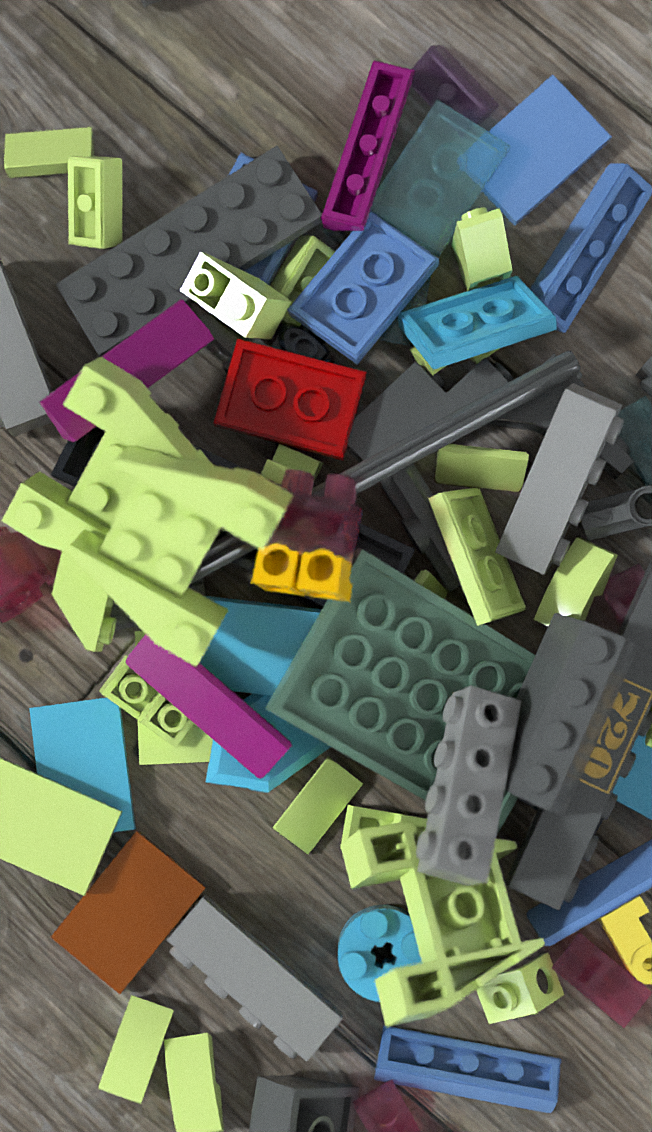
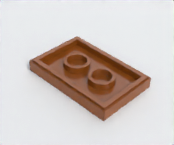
[51,830,207,995]

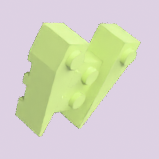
[1,357,214,552]
[67,445,294,667]
[340,822,545,1027]

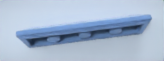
[530,163,652,333]
[526,839,652,947]
[374,1025,561,1113]

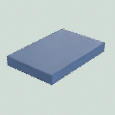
[456,75,612,226]
[287,211,439,365]

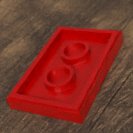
[213,339,367,460]

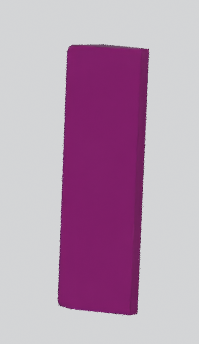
[321,60,415,231]
[39,299,214,442]
[125,634,292,779]

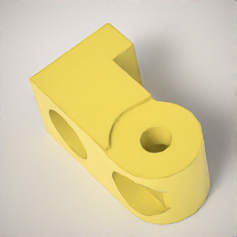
[598,895,652,984]

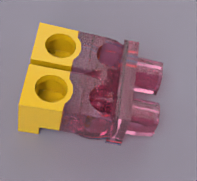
[252,469,363,602]

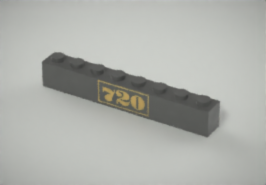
[505,558,652,910]

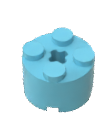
[338,904,422,1002]

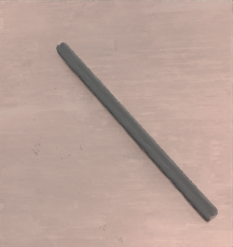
[190,351,581,584]

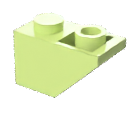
[451,207,512,292]
[180,252,292,339]
[52,551,116,652]

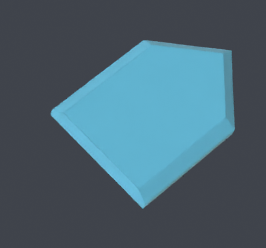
[205,693,331,793]

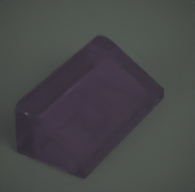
[411,45,499,139]

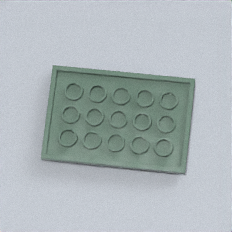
[265,548,535,836]

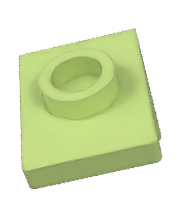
[476,953,564,1024]

